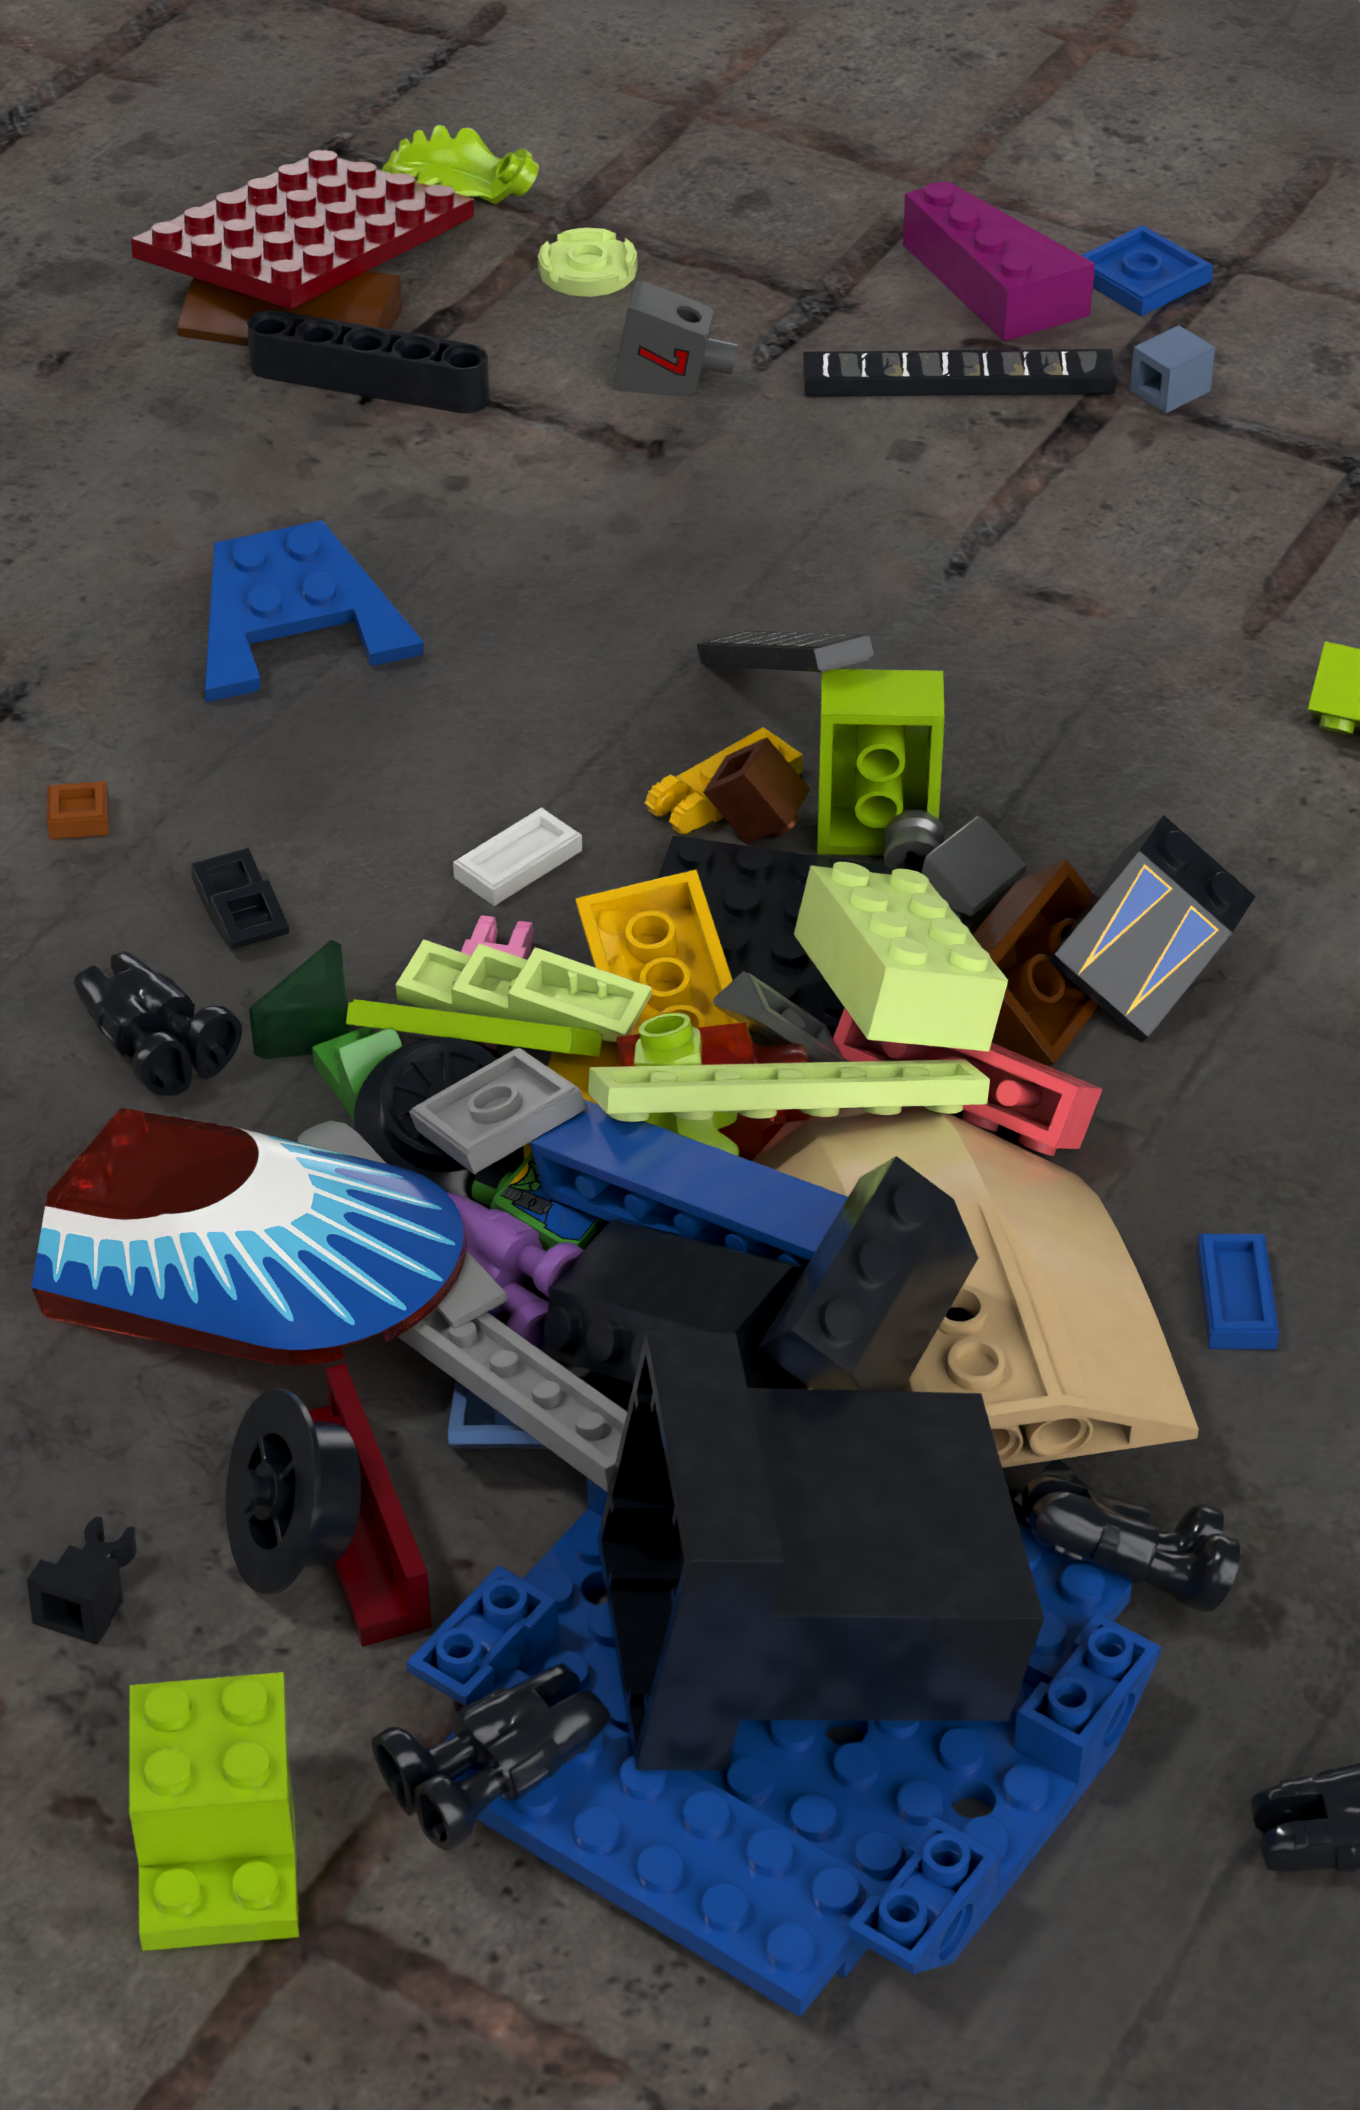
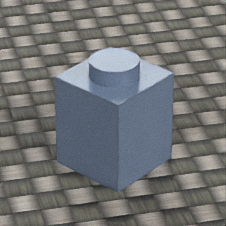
[1130,325,1215,414]

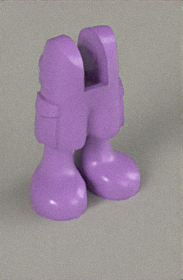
[446,1192,584,1352]

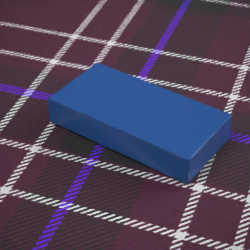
[1196,1234,1279,1349]

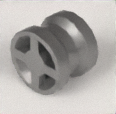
[884,810,944,874]

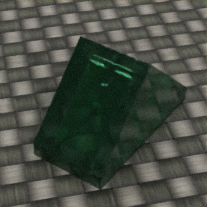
[249,940,351,1060]

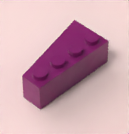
[903,181,1095,341]

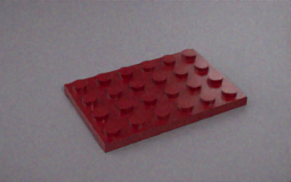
[131,150,474,309]

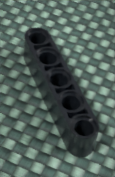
[246,310,490,414]

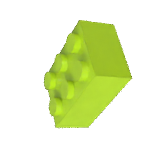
[817,669,945,856]

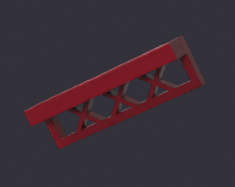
[309,1363,432,1647]

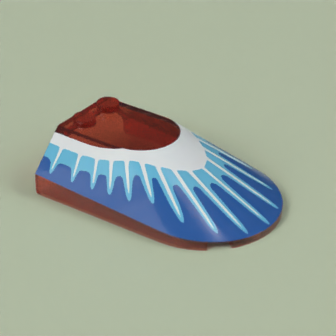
[31,1107,467,1365]

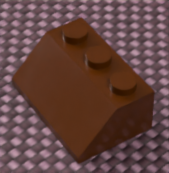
[972,859,1099,1066]

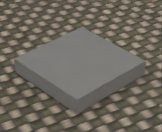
[409,1048,587,1174]

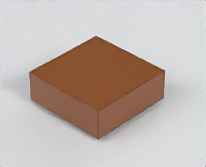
[47,781,109,839]

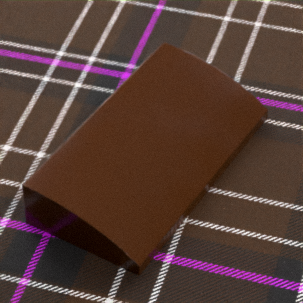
[177,271,402,347]

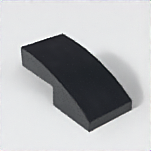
[191,848,289,950]

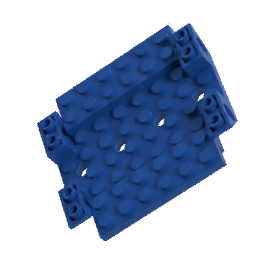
[406,1478,1161,2018]

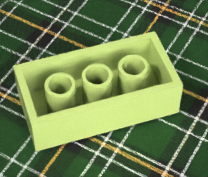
[794,862,1008,1052]

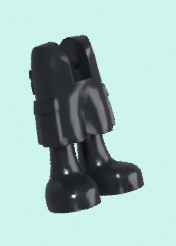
[74,951,242,1096]
[1022,1477,1240,1612]
[371,1663,610,1851]
[1251,1763,1360,1872]

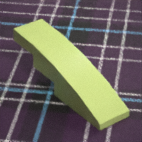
[396,939,652,1042]

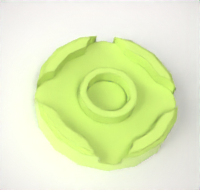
[538,228,637,297]

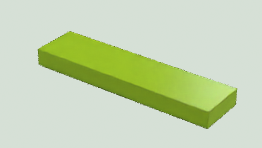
[346,999,603,1057]

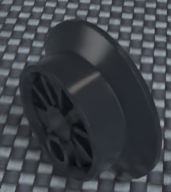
[354,1037,524,1200]
[226,1389,361,1594]

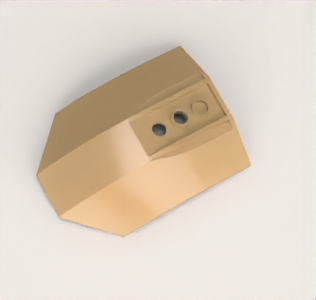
[752,1106,1199,1468]

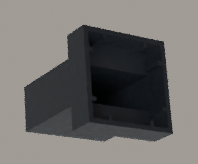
[597,1331,1044,1770]

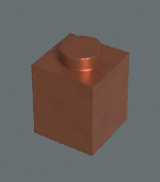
[703,737,811,844]

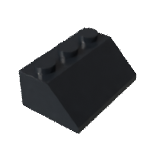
[757,1156,978,1391]

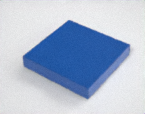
[1081,225,1213,316]

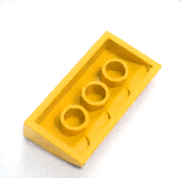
[575,870,759,1067]

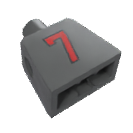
[613,279,739,396]

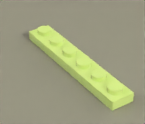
[588,1059,990,1122]

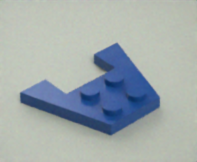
[205,520,424,703]

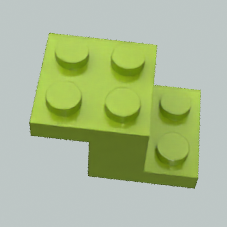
[129,1672,299,1951]

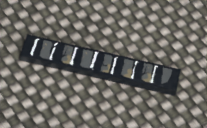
[803,349,1116,396]
[697,631,874,672]

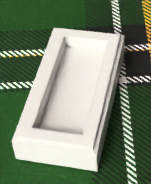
[453,808,582,906]

